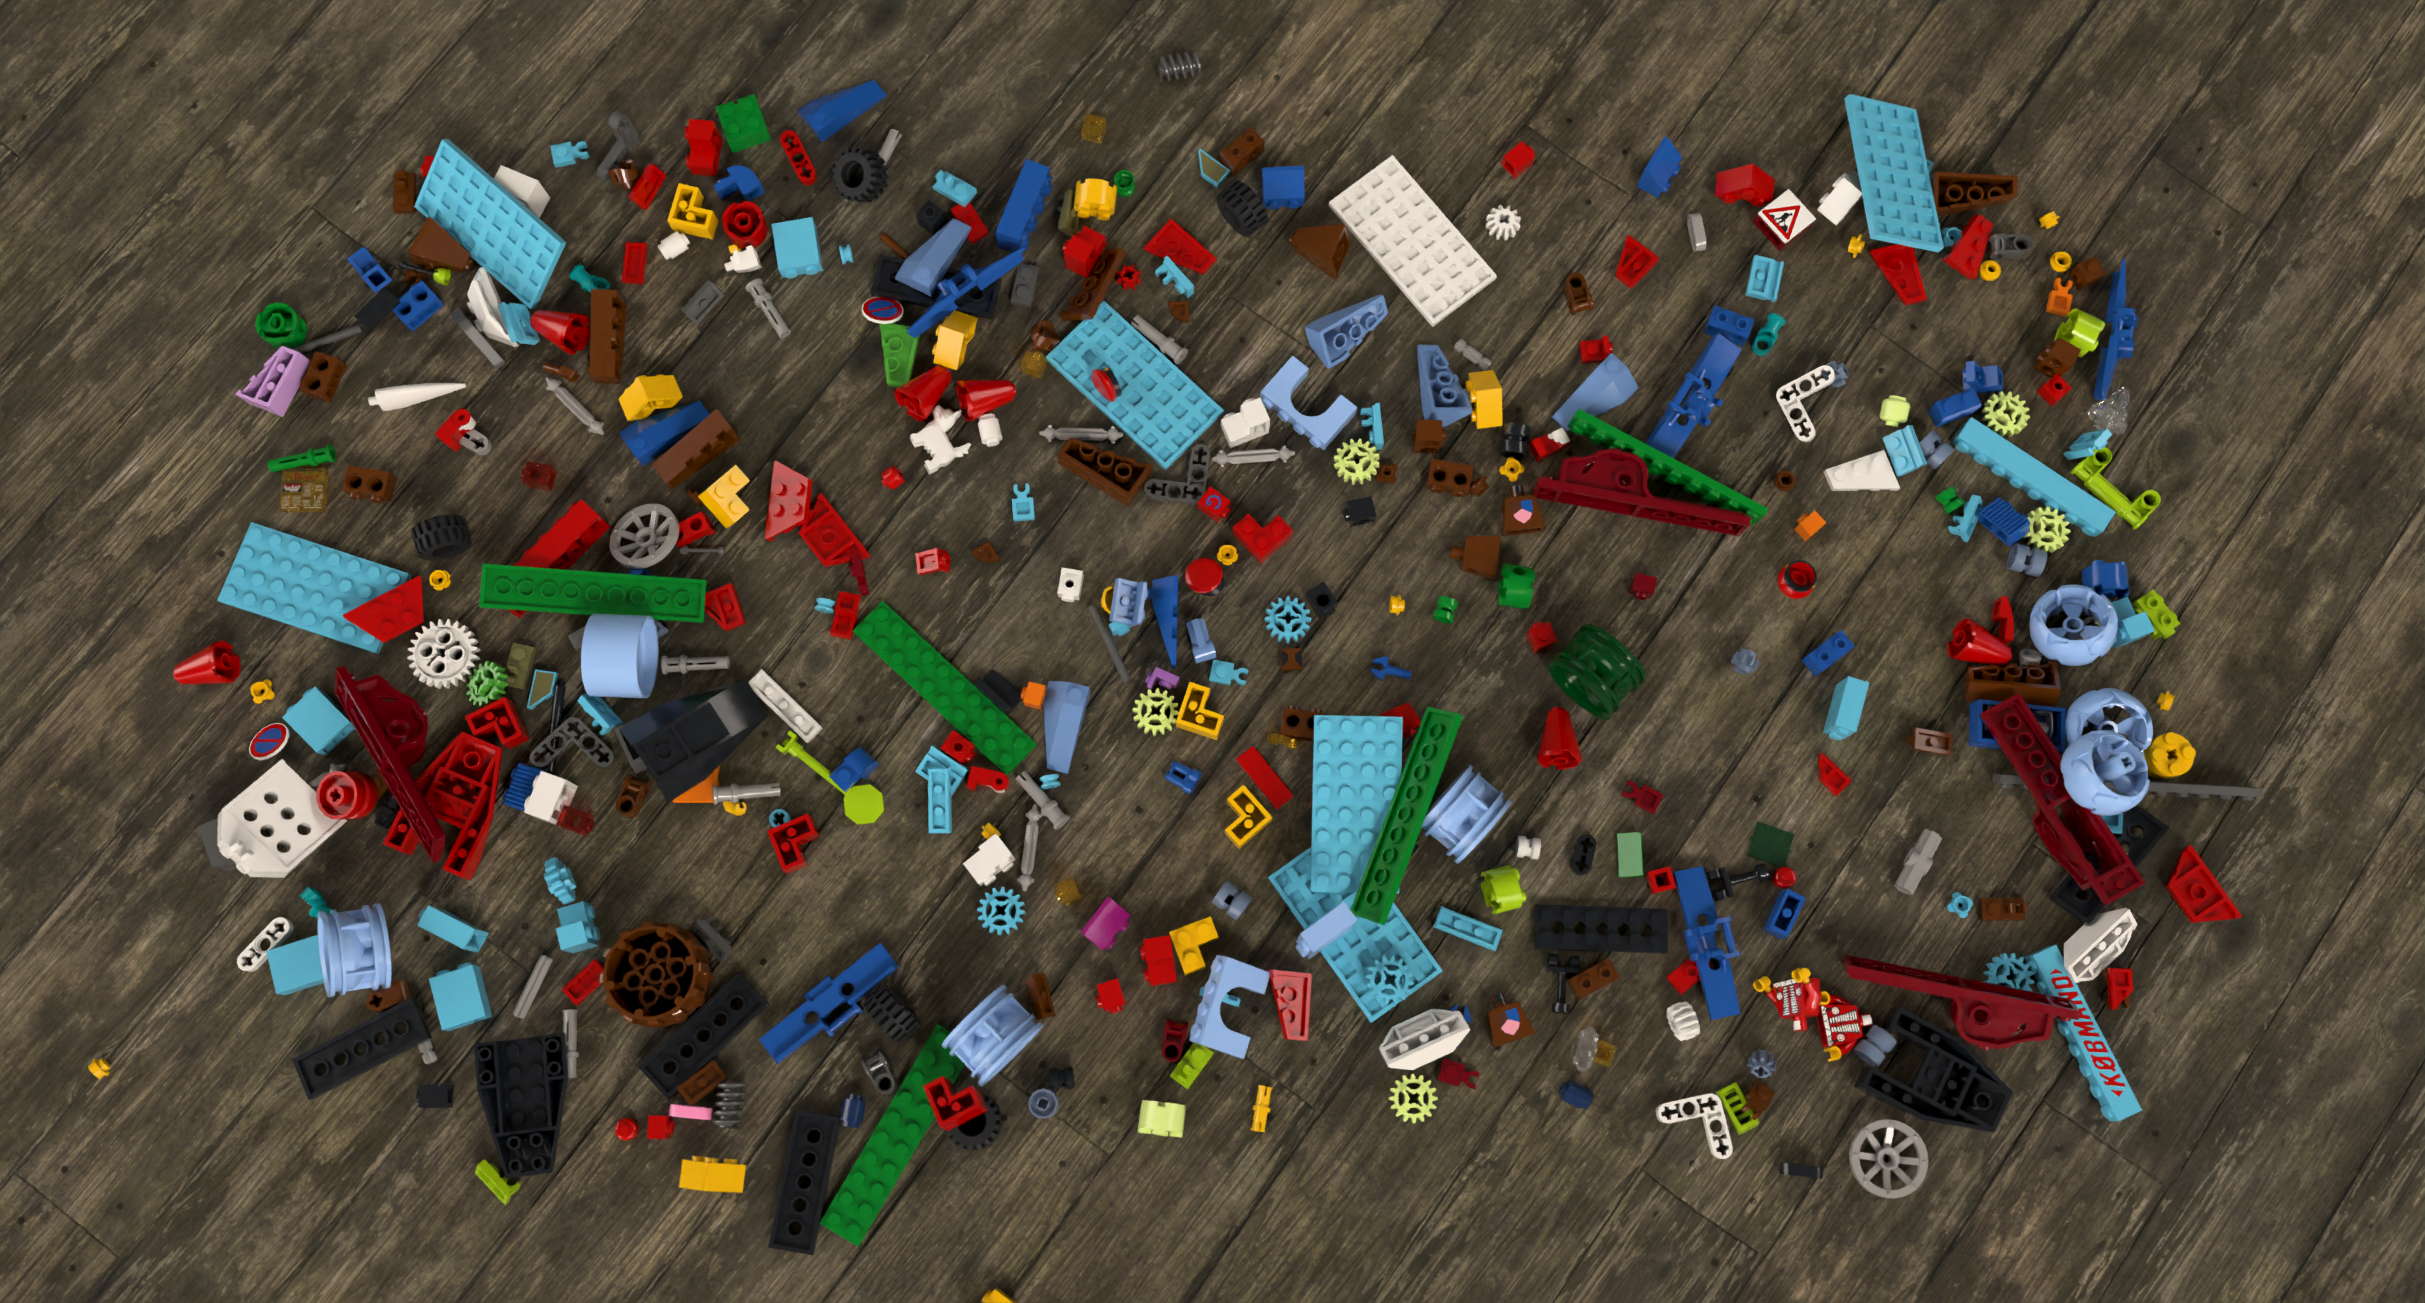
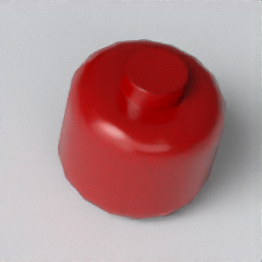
[881,466,905,490]
[1772,867,1796,889]
[615,1118,640,1141]

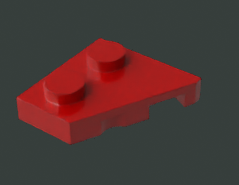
[1615,235,1659,289]
[705,583,747,631]

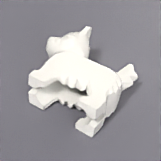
[910,405,971,475]

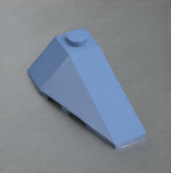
[1043,681,1091,774]

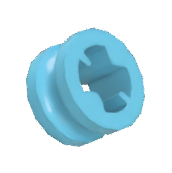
[839,244,853,264]
[814,598,836,613]
[1039,774,1060,789]
[769,809,791,828]

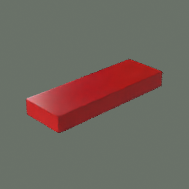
[1236,746,1294,810]

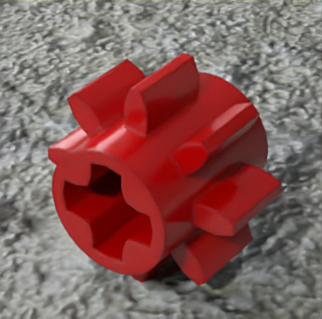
[1117,264,1141,291]

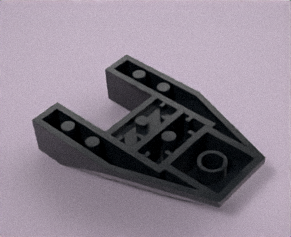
[1854,1007,2013,1133]

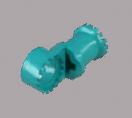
[569,264,610,293]
[1752,313,1786,356]
[300,886,338,918]

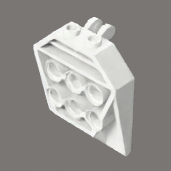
[217,759,347,878]

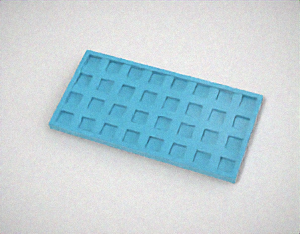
[1844,94,1944,252]
[414,139,566,309]
[1045,301,1224,471]
[217,522,412,654]
[1310,715,1403,894]
[1268,847,1443,1023]

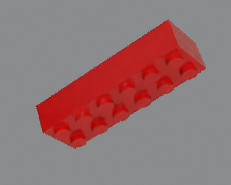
[508,499,610,619]

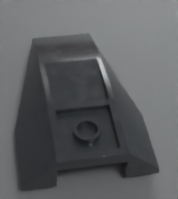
[620,679,769,803]
[474,1033,569,1179]

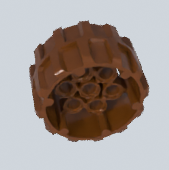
[598,920,715,1028]

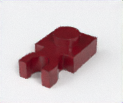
[849,556,870,596]
[1621,780,1664,815]
[1437,1058,1480,1089]

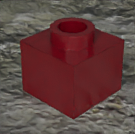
[1629,573,1657,600]

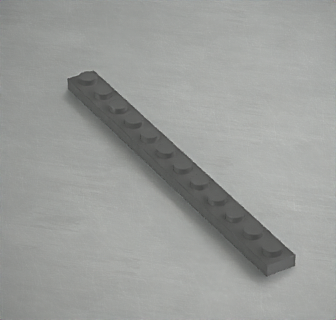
[1993,773,2263,801]

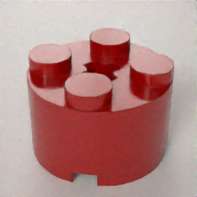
[722,201,769,249]

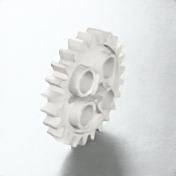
[407,619,481,689]

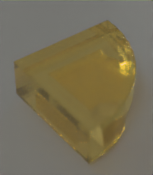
[1267,734,1298,749]

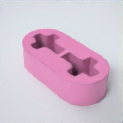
[669,1104,713,1120]

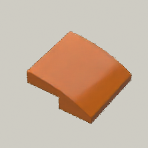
[673,765,720,803]

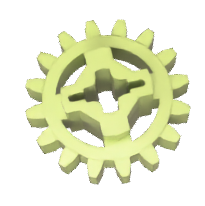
[1981,391,2030,437]
[1334,439,1380,485]
[2022,507,2071,553]
[1133,688,1179,736]
[1388,1074,1438,1123]

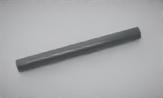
[291,324,363,354]
[1088,604,1131,684]

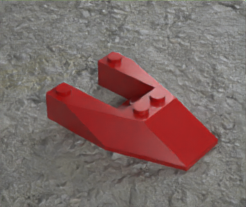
[383,732,503,881]

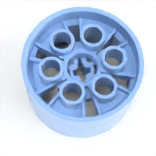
[581,613,659,698]

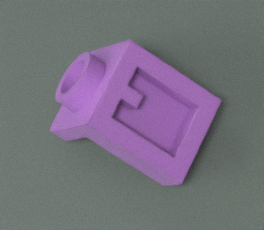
[1145,667,1180,691]

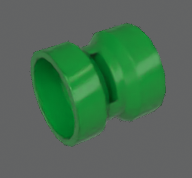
[1114,170,1135,198]
[1935,486,1965,515]
[1432,596,1459,624]

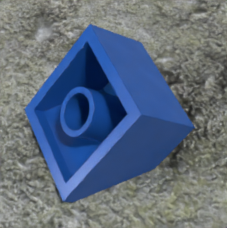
[1637,136,1682,198]
[1261,166,1305,210]

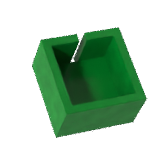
[716,94,771,153]

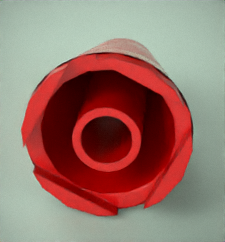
[530,310,591,355]
[894,365,951,422]
[956,380,1016,422]
[1947,619,2012,666]
[173,641,241,685]
[1538,707,1582,769]

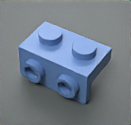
[1109,578,1148,626]

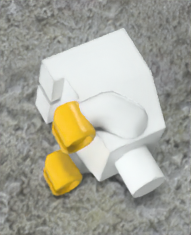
[724,245,762,273]

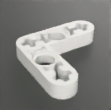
[1776,365,1835,442]
[1656,1094,1733,1159]

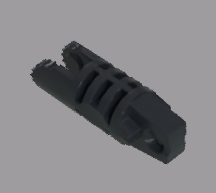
[374,792,400,829]

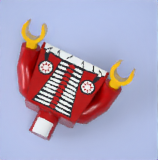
[1753,968,1822,1032]
[1817,991,1872,1062]

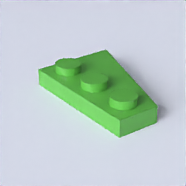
[879,323,920,388]

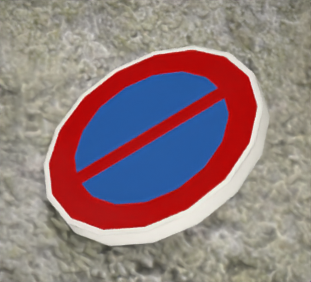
[862,297,904,324]
[249,723,290,760]

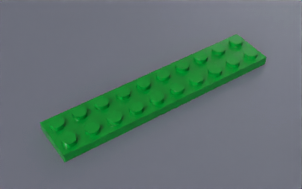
[1567,408,1769,525]
[479,564,707,623]
[853,601,1037,776]
[1350,707,1463,926]
[820,1024,965,1247]

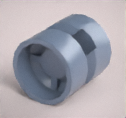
[1919,430,1954,469]
[2007,543,2047,577]
[1211,880,1253,921]
[1854,1025,1897,1068]
[1028,1089,1060,1119]

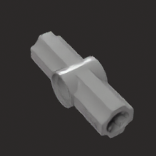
[1894,829,1942,895]

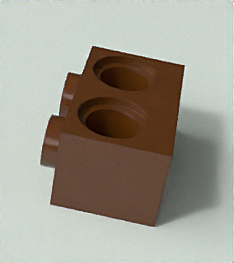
[1220,127,1265,177]
[2034,338,2081,378]
[299,351,347,403]
[1412,419,1446,454]
[1426,459,1474,497]
[342,466,397,503]
[1280,706,1327,742]
[1567,958,1620,1000]

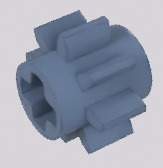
[1822,361,1849,388]
[1730,649,1760,675]
[1747,1050,1777,1078]

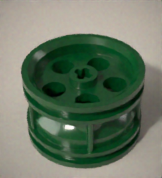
[1547,624,1647,720]

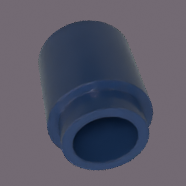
[1558,1079,1594,1109]
[840,1094,866,1128]

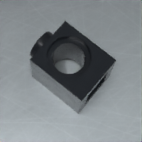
[916,200,947,235]
[1343,496,1377,527]
[1305,582,1338,618]
[416,1084,454,1108]

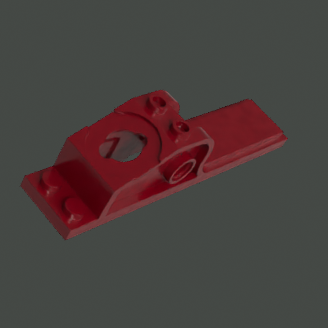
[1532,448,1751,537]
[334,666,446,863]
[1979,693,2145,906]
[1842,954,2080,1050]

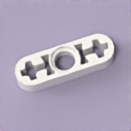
[237,917,294,972]

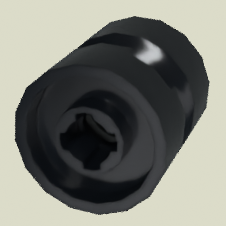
[1500,423,1531,460]

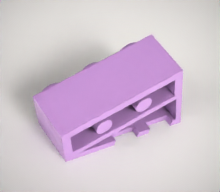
[235,346,310,417]

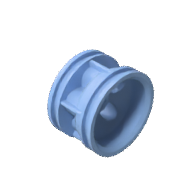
[1421,764,1512,864]
[317,903,391,997]
[942,985,1043,1087]

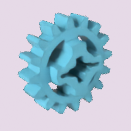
[1265,596,1311,644]
[544,857,577,905]
[977,887,1026,936]
[1983,953,2035,991]
[1365,956,1414,1005]

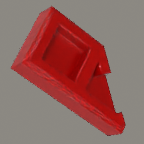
[1818,753,1852,797]
[2107,968,2133,1010]

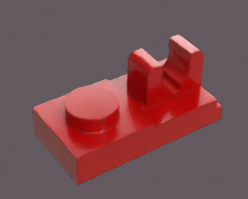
[628,164,666,210]

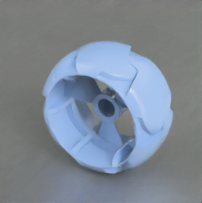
[2029,584,2118,666]
[2065,688,2153,770]
[2061,730,2150,816]

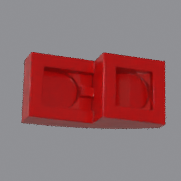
[830,591,861,640]
[1992,596,2014,644]

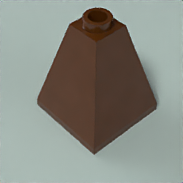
[408,216,474,273]
[1289,224,1351,280]

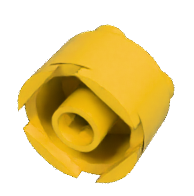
[1074,179,1117,221]
[2144,732,2196,779]

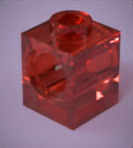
[521,461,557,491]
[556,805,595,836]

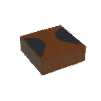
[1280,648,1303,671]

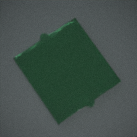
[1747,822,1794,867]

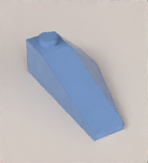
[895,218,972,297]
[1305,294,1388,369]
[1417,345,1472,426]
[1551,353,1639,432]

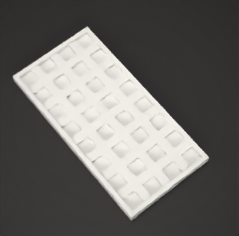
[1329,155,1497,327]

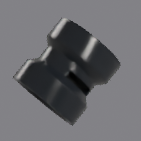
[1050,1066,1074,1091]

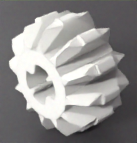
[1486,205,1521,241]
[1666,1001,1700,1041]

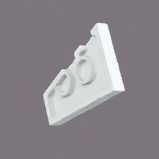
[1824,450,1900,491]

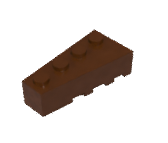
[1930,172,2018,217]
[587,289,627,384]
[652,409,740,490]
[1058,438,1153,507]
[1964,660,2061,707]

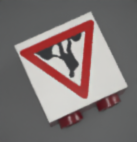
[1753,189,1816,252]

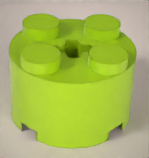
[2055,308,2105,357]
[1481,865,1526,915]

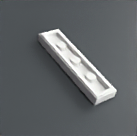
[748,669,823,744]

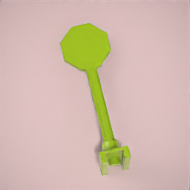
[776,731,884,825]

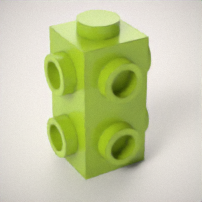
[2131,589,2180,640]

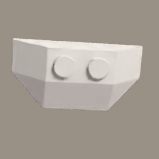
[467,267,519,347]
[2064,908,2137,983]
[1379,1009,1470,1070]

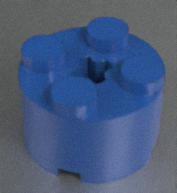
[2081,560,2129,601]

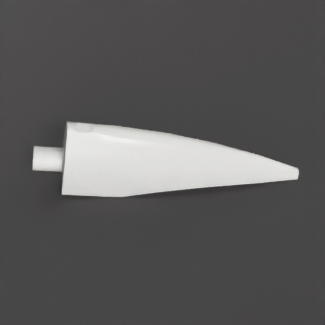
[368,383,466,412]

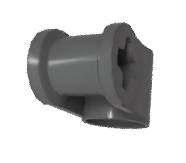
[1989,234,2032,260]
[861,1050,898,1095]

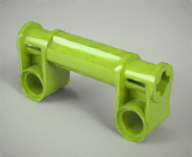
[2069,447,2161,530]

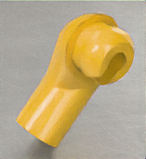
[723,801,747,816]

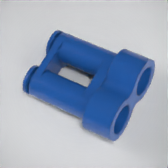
[1164,760,1202,795]

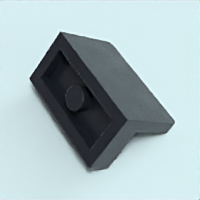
[354,287,400,331]
[974,670,1023,716]

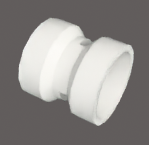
[1515,835,1541,860]

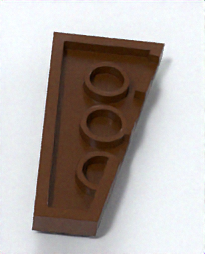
[1059,248,1126,321]

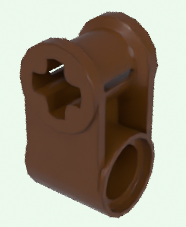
[1564,272,1594,316]
[615,774,651,819]
[366,979,414,1013]

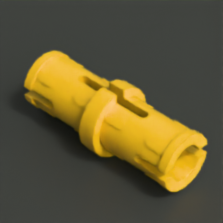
[1251,1085,1272,1133]

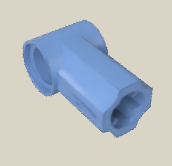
[1186,618,1217,663]

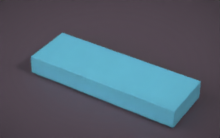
[928,767,952,833]
[1433,906,1503,951]

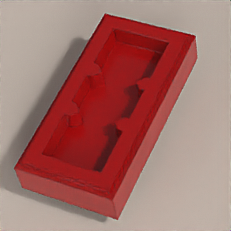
[950,202,989,245]
[622,242,648,284]
[561,958,604,1006]
[1666,958,1715,995]

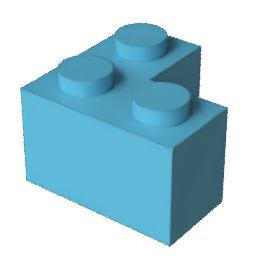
[2111,597,2154,649]
[556,901,601,953]

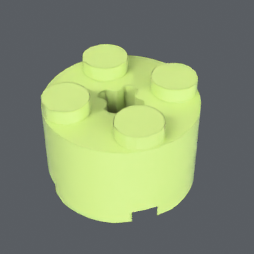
[1138,1100,1186,1138]

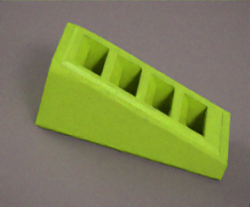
[1716,1082,1759,1135]

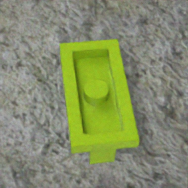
[1170,1043,1214,1090]
[475,1159,521,1205]

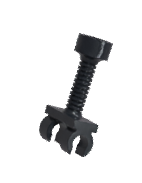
[1706,863,1769,902]
[1546,953,1580,1014]

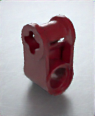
[1162,1018,1189,1063]

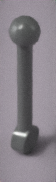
[680,545,725,555]

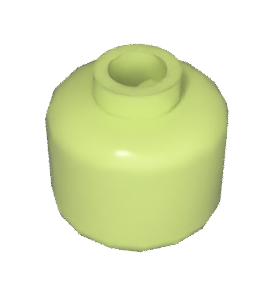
[1880,395,1910,427]

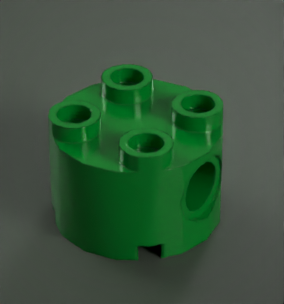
[255,303,307,350]
[1497,563,1535,609]

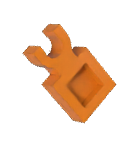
[2046,277,2073,317]

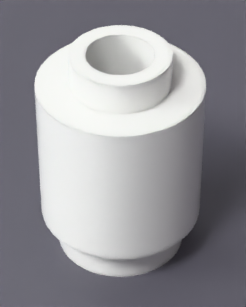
[657,231,690,260]
[978,414,1002,447]

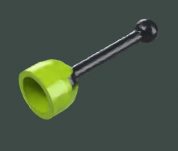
[399,261,451,285]

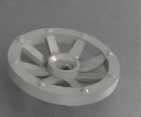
[610,504,679,569]
[1849,1120,1928,1198]

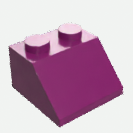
[1081,897,1131,952]

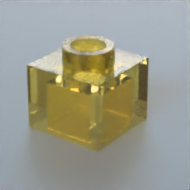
[1081,113,1107,144]
[1020,351,1047,379]
[1055,877,1082,906]
[1586,1038,1618,1068]

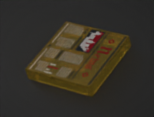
[280,469,328,512]

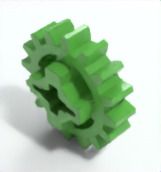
[466,661,508,708]

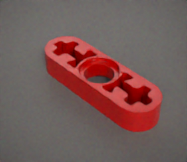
[780,130,817,185]

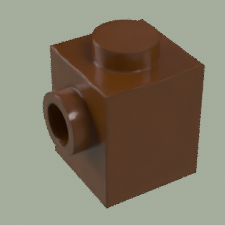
[2068,256,2106,291]

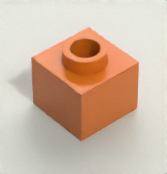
[1794,510,1826,542]
[1021,682,1046,710]

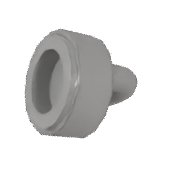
[2018,649,2042,666]

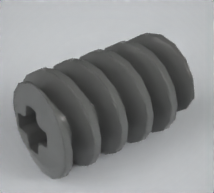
[1158,50,1201,83]
[712,1081,747,1129]

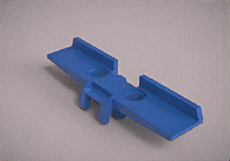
[905,247,1025,338]
[2094,259,2138,402]
[1645,333,1742,459]
[1673,866,1741,1020]
[759,943,899,1064]

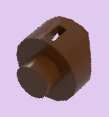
[608,159,639,190]
[1030,319,1061,351]

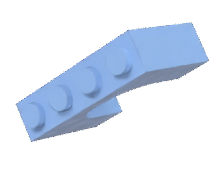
[1260,356,1357,450]
[1296,902,1357,959]
[1189,955,1270,1059]

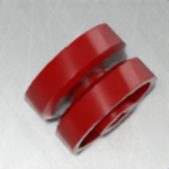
[316,771,377,819]

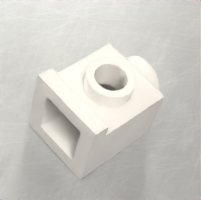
[1058,568,1084,602]

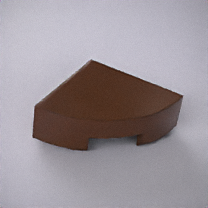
[1168,301,1189,323]
[686,488,705,508]
[971,541,1000,563]

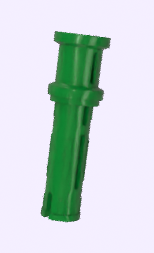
[268,444,337,473]

